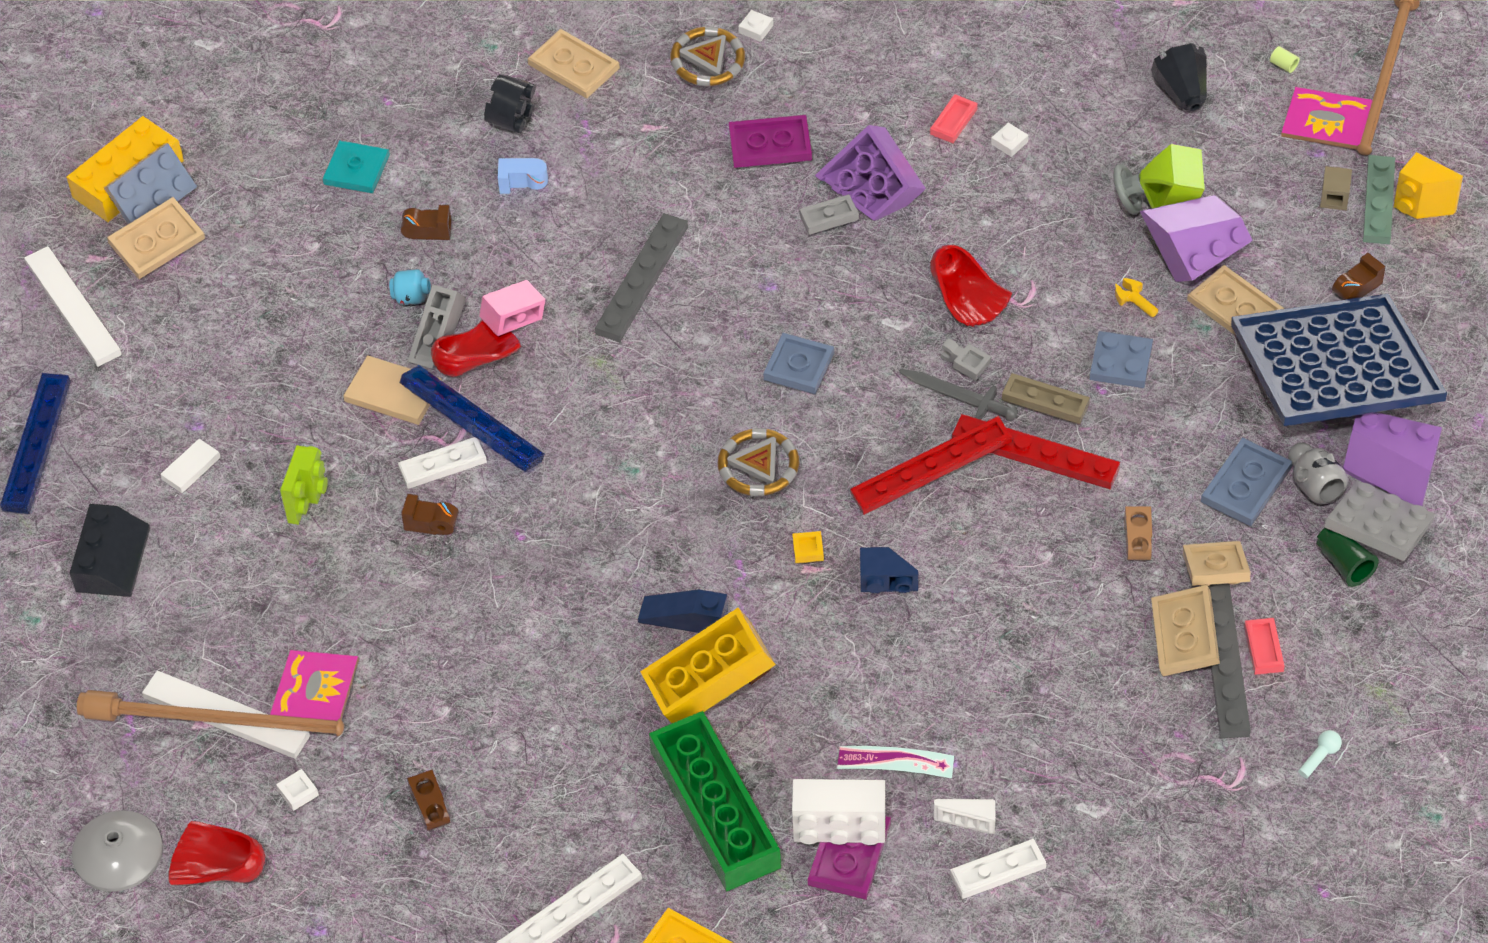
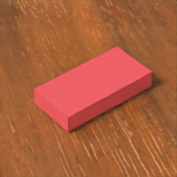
[930,94,978,143]
[1244,618,1285,675]

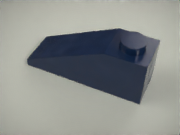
[638,589,729,633]

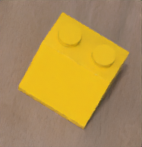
[1393,152,1463,219]

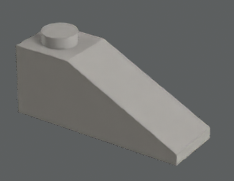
[407,284,466,370]

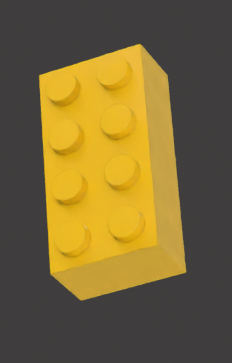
[66,116,184,222]
[640,607,776,723]

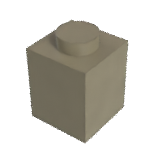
[1320,166,1352,211]

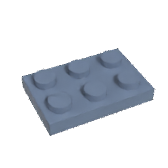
[104,143,197,224]
[1201,437,1292,526]

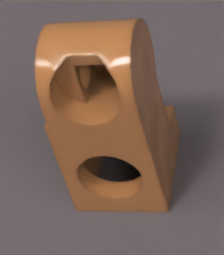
[1124,506,1152,560]

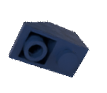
[860,547,918,593]

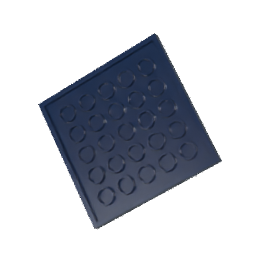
[1231,293,1447,426]

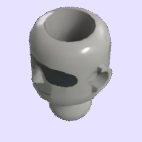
[1288,442,1348,504]

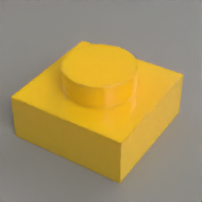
[792,531,824,563]

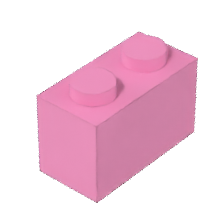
[479,280,545,336]

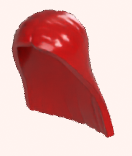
[930,244,1012,326]
[431,320,522,377]
[168,821,266,885]

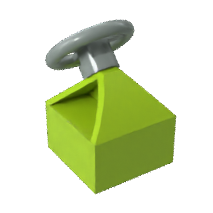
[1113,144,1205,215]

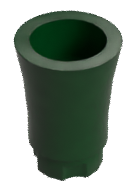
[1316,528,1379,587]

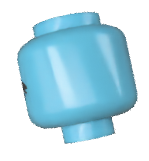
[389,269,431,305]

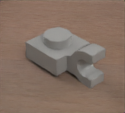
[941,338,992,381]

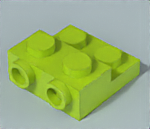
[280,445,328,525]

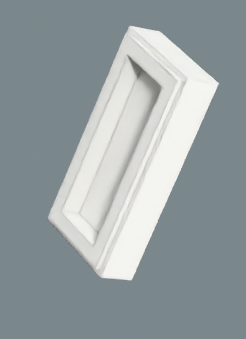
[161,439,221,493]

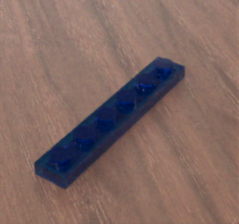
[399,365,545,472]
[0,373,71,514]

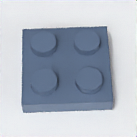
[1090,331,1153,388]
[763,333,834,394]

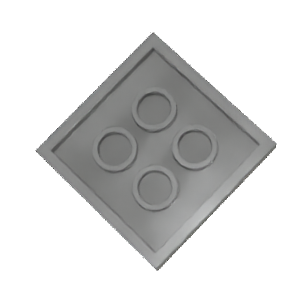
[1324,481,1435,561]

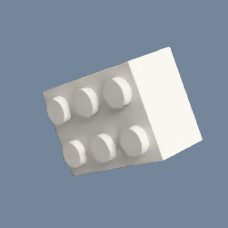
[792,779,886,845]

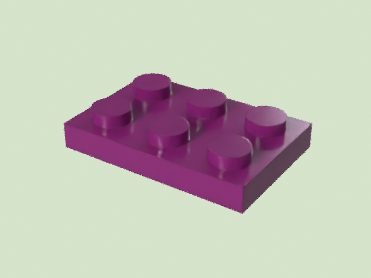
[728,115,812,168]
[808,816,891,900]

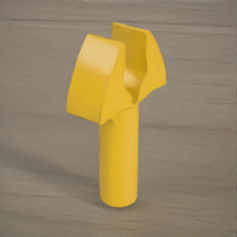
[1115,278,1158,317]

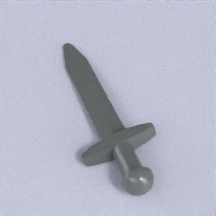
[899,369,1018,421]

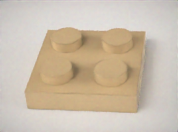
[1183,541,1250,586]

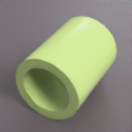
[1270,46,1300,73]

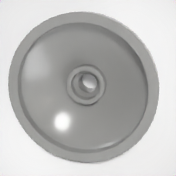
[72,810,163,892]

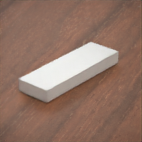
[398,436,487,489]
[950,839,1046,899]

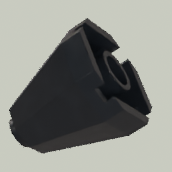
[1151,43,1207,111]

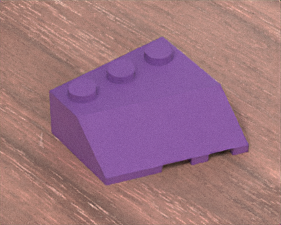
[815,125,926,221]
[1140,195,1253,282]
[1343,412,1442,506]

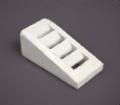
[934,799,995,834]

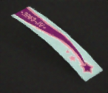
[837,746,954,779]

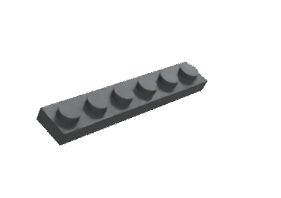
[595,213,688,343]
[1208,584,1251,739]

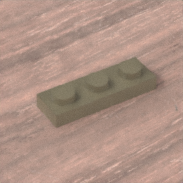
[1002,373,1090,424]

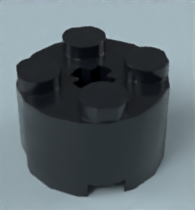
[484,74,536,133]

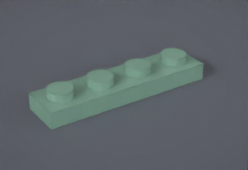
[1363,155,1395,245]

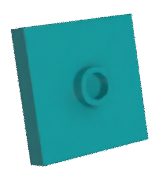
[322,140,390,194]

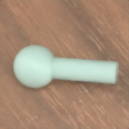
[1298,730,1342,779]

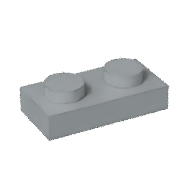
[799,194,859,235]

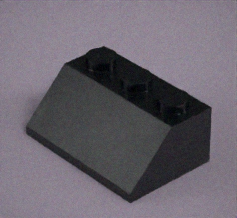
[70,504,150,597]

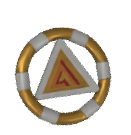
[670,26,745,86]
[717,428,799,496]

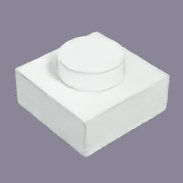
[738,10,773,42]
[991,123,1028,157]
[276,769,319,811]

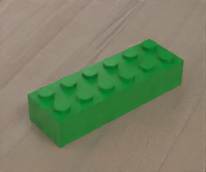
[649,711,781,892]

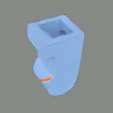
[498,158,548,194]

